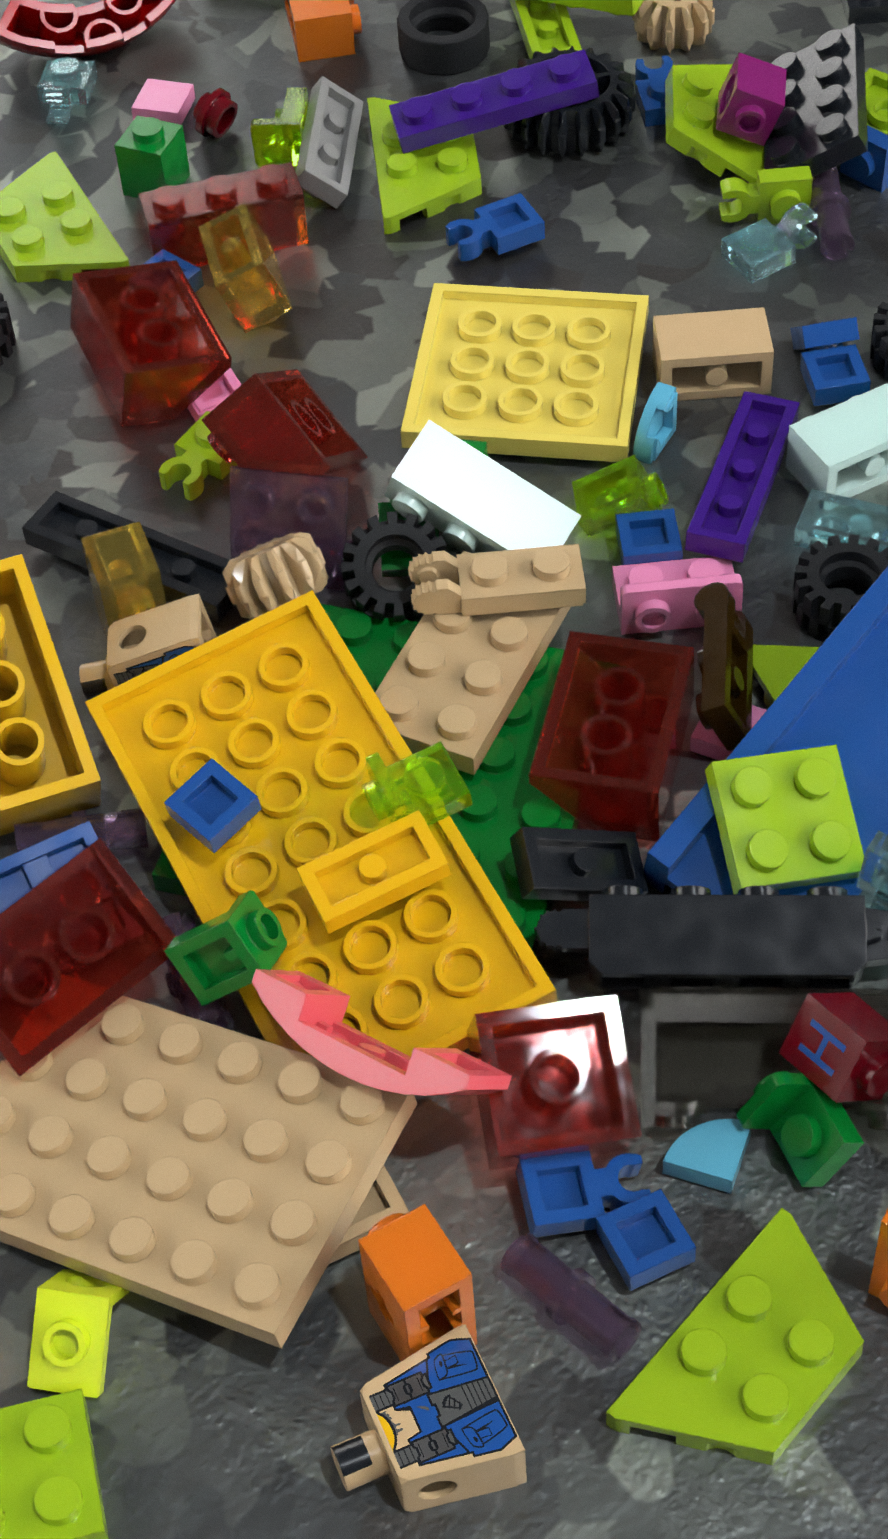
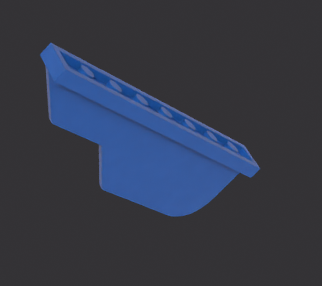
[644,566,888,895]

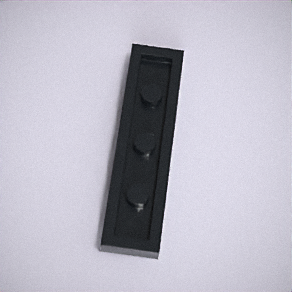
[22,491,233,622]

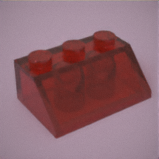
[136,162,309,267]
[70,260,232,427]
[201,369,368,476]
[529,631,694,842]
[0,838,176,1077]

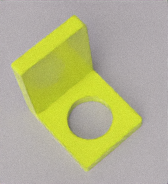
[27,1269,130,1398]

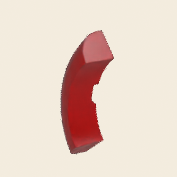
[0,0,176,58]

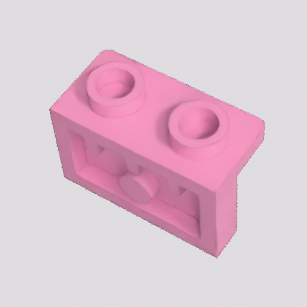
[612,556,744,635]

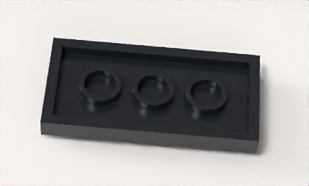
[764,23,868,178]

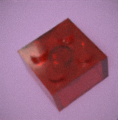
[466,994,642,1171]

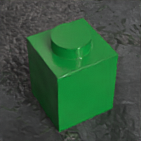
[114,115,190,205]

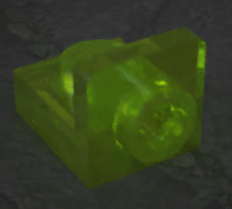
[250,87,309,166]
[572,455,669,537]
[362,741,473,826]

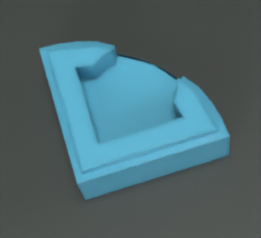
[633,382,678,465]
[662,1119,752,1194]

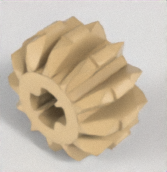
[632,0,715,54]
[222,532,329,619]

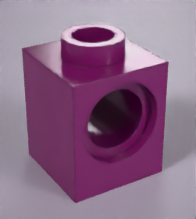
[716,52,787,146]

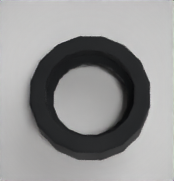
[397,0,490,75]

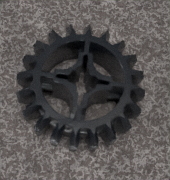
[504,45,635,158]

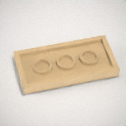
[375,550,571,775]

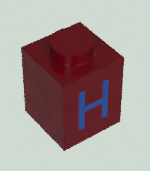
[779,992,888,1103]

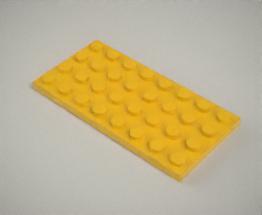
[85,590,558,1057]

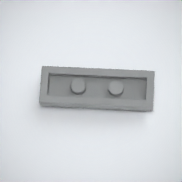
[294,76,364,209]

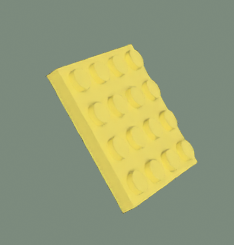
[400,283,649,463]

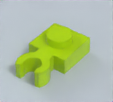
[719,166,813,225]
[159,411,255,501]

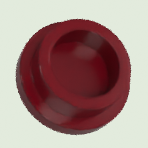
[193,88,238,138]

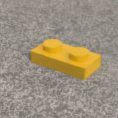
[297,810,451,934]

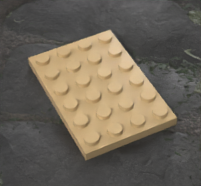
[0,975,418,1349]

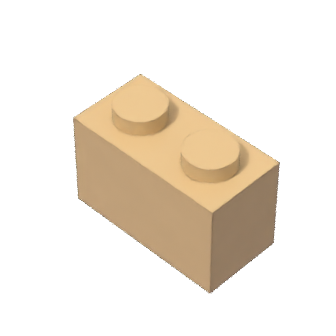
[653,307,774,401]

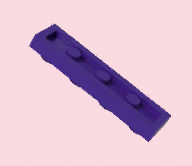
[389,49,599,154]
[685,391,800,563]

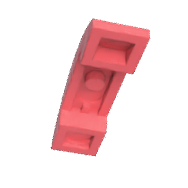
[252,969,512,1096]

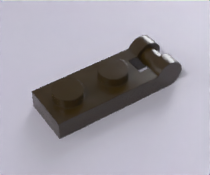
[694,582,753,751]

